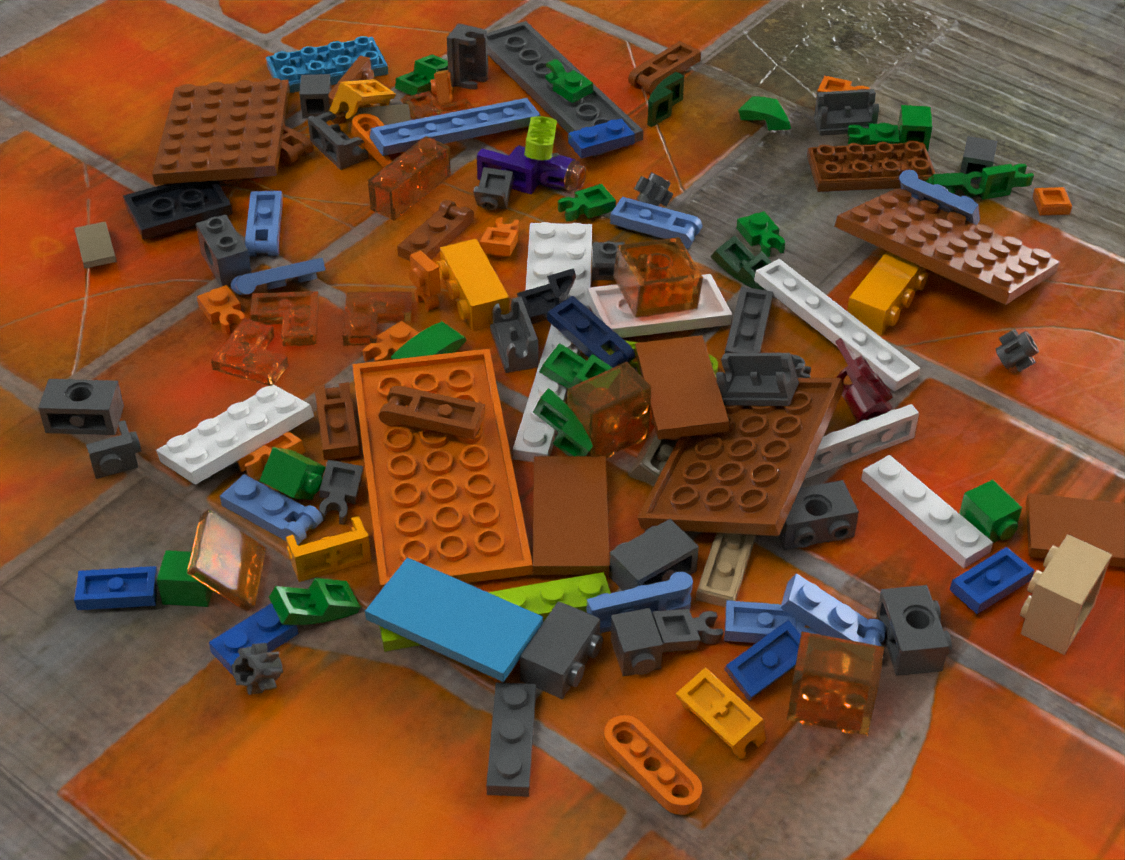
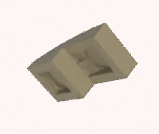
[74,221,117,269]

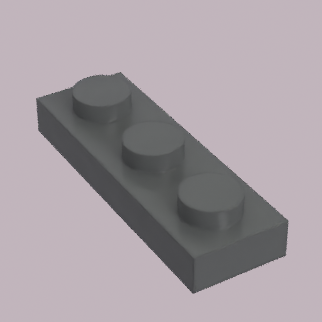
[725,287,773,353]
[486,682,536,797]

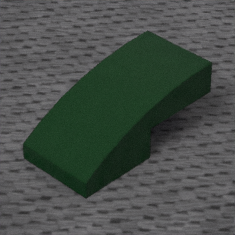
[647,71,684,127]
[710,235,772,290]

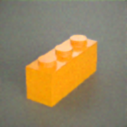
[437,239,510,331]
[847,251,928,336]

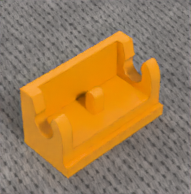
[329,79,396,119]
[286,516,371,582]
[676,667,766,759]

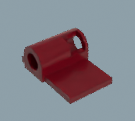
[835,338,893,423]

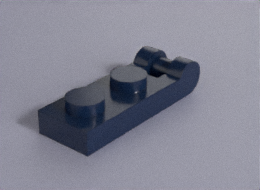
[547,296,636,370]

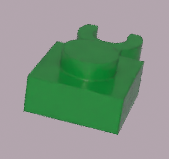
[847,123,900,145]
[558,184,616,221]
[736,211,785,257]

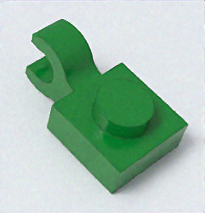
[545,59,593,103]
[978,164,1034,200]
[925,172,983,197]

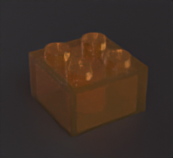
[613,237,703,318]
[567,362,652,458]
[787,631,884,736]

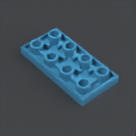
[266,36,388,93]
[365,557,543,682]

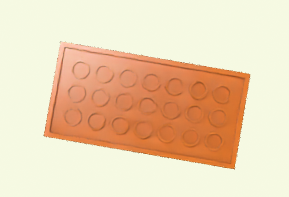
[352,349,533,590]

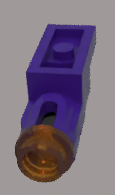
[477,145,586,195]

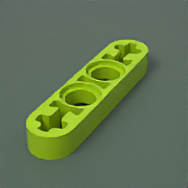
[524,116,557,160]

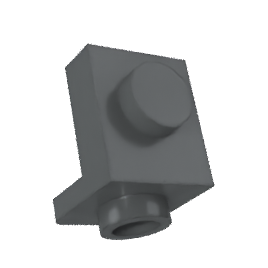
[473,167,514,210]
[592,241,626,281]
[86,420,141,479]

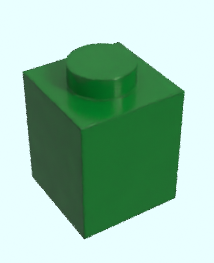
[898,105,933,151]
[259,447,326,500]
[959,479,1022,543]
[157,550,220,607]

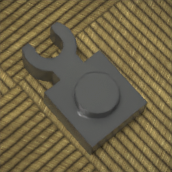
[319,460,364,525]
[652,609,724,652]

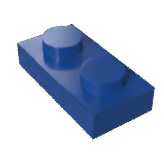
[568,118,635,159]
[950,547,1034,614]
[74,566,158,610]
[209,603,298,675]
[724,620,813,701]

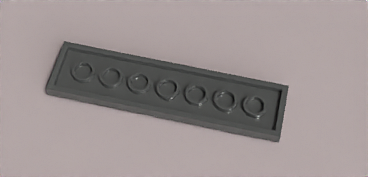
[487,21,643,158]

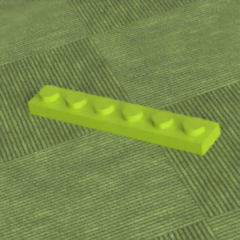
[379,572,611,652]

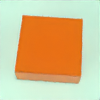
[1033,187,1072,216]

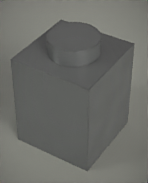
[299,74,332,119]
[960,136,998,184]
[610,608,663,677]

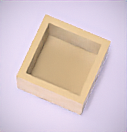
[1020,534,1112,655]

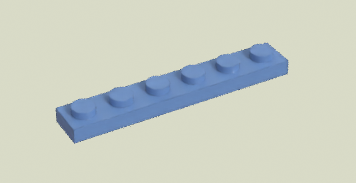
[370,98,541,156]

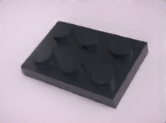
[123,180,233,240]

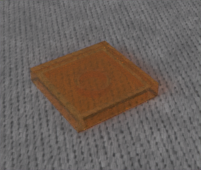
[187,509,266,612]

